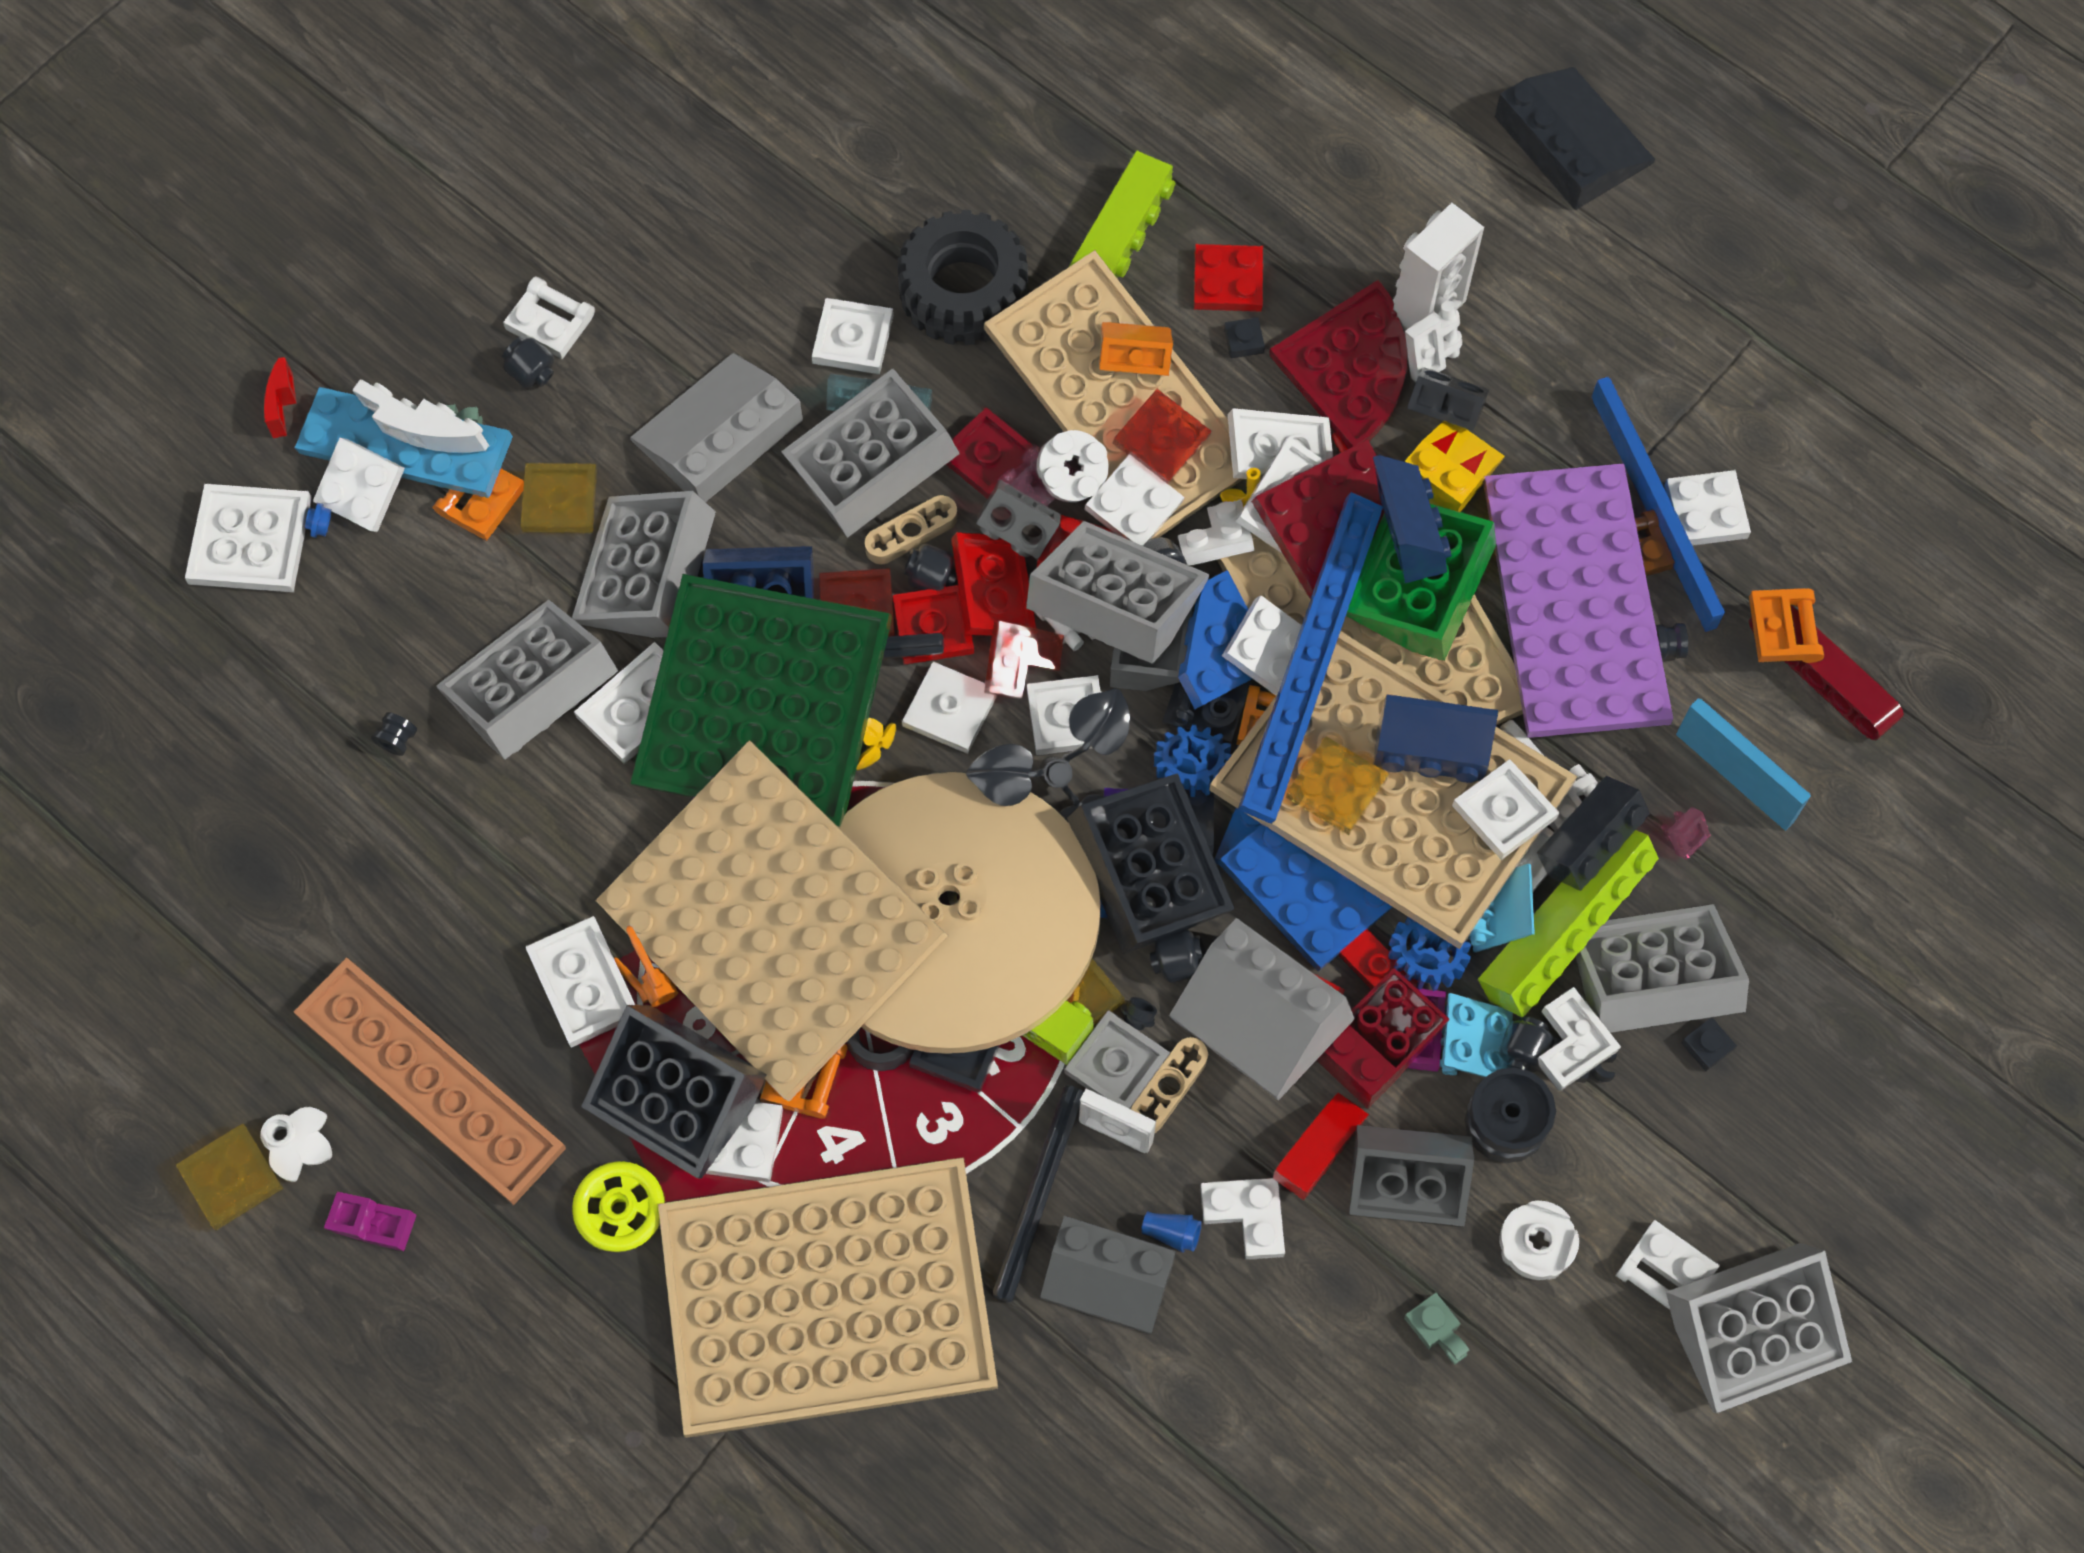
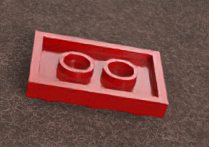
[951,532,1037,637]

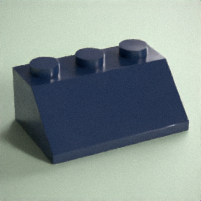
[1373,455,1452,583]
[703,546,814,599]
[1373,694,1498,783]

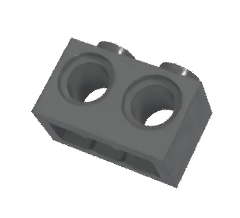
[976,479,1061,559]

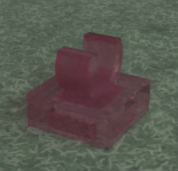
[1661,807,1711,860]

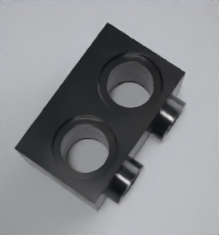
[1407,367,1490,431]

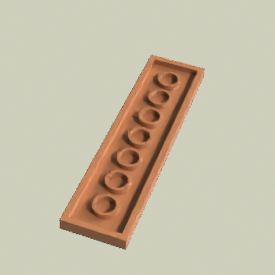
[294,958,566,1205]

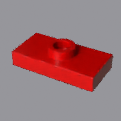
[1338,929,1417,990]

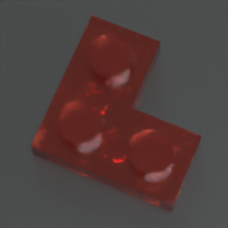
[984,621,1064,700]

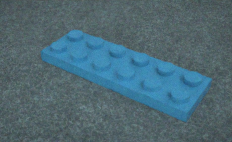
[295,387,513,498]

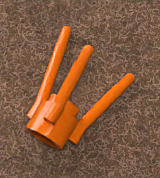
[614,926,678,1007]

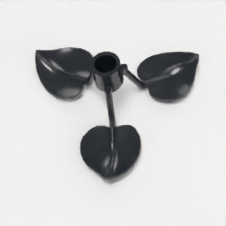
[966,688,1130,823]

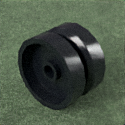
[1465,1067,1556,1163]

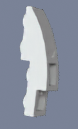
[353,379,489,453]

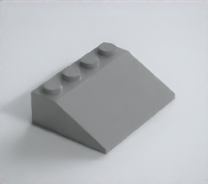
[630,353,803,502]
[781,369,960,537]
[572,491,716,638]
[1026,521,1209,664]
[436,599,618,759]
[1576,904,1749,1033]
[1169,918,1355,1101]
[1666,1243,1852,1413]

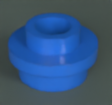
[305,503,332,538]

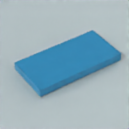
[1676,698,1811,831]

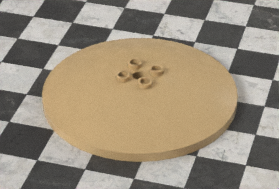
[838,772,1100,1053]

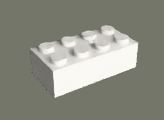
[1393,203,1484,331]

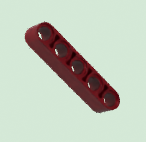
[1748,605,1904,741]

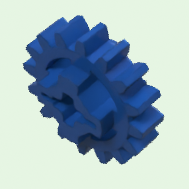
[1154,725,1232,797]
[1388,917,1471,991]

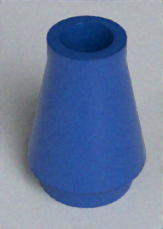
[1142,1212,1201,1253]

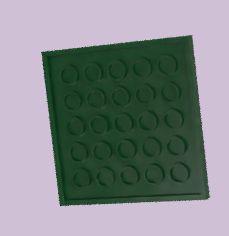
[630,574,892,827]

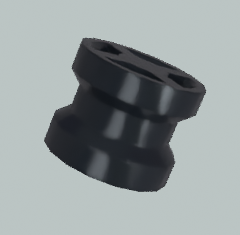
[1655,623,1688,660]
[371,712,417,756]

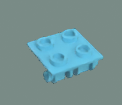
[1468,863,1535,953]
[1440,993,1513,1077]

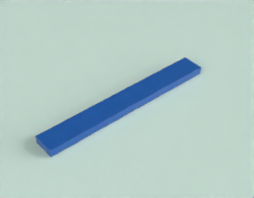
[1591,377,1725,632]

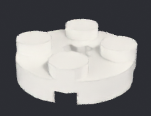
[1037,430,1109,502]
[1499,1201,1579,1280]

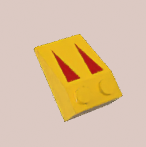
[1405,421,1505,512]

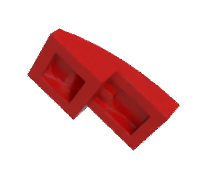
[264,357,297,438]

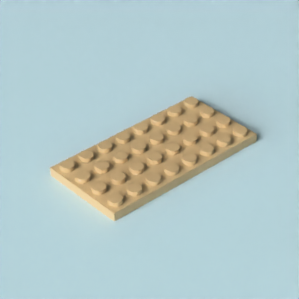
[984,250,1243,540]

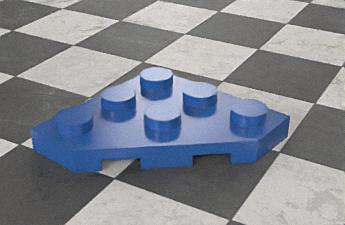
[1178,570,1253,709]

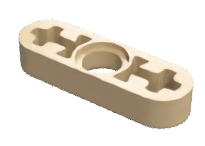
[865,495,957,564]
[1131,1037,1208,1133]

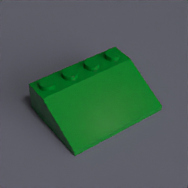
[1346,504,1496,661]

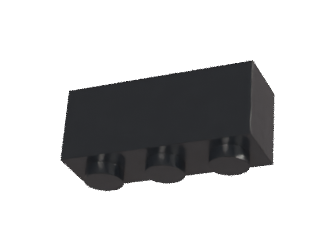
[1536,776,1650,891]

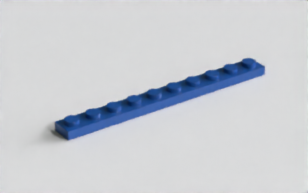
[1238,492,1383,824]

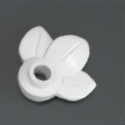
[260,1107,332,1182]

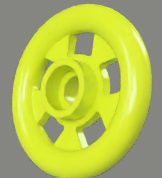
[572,1161,665,1252]

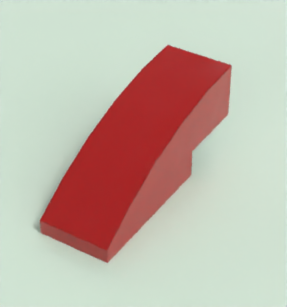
[1273,1092,1369,1201]

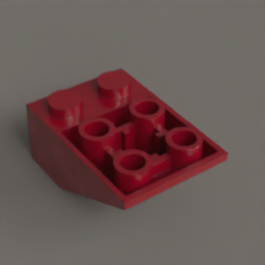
[1316,968,1450,1109]

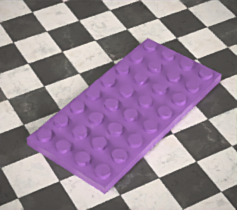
[1483,464,1673,738]

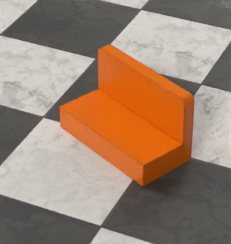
[1099,322,1173,376]

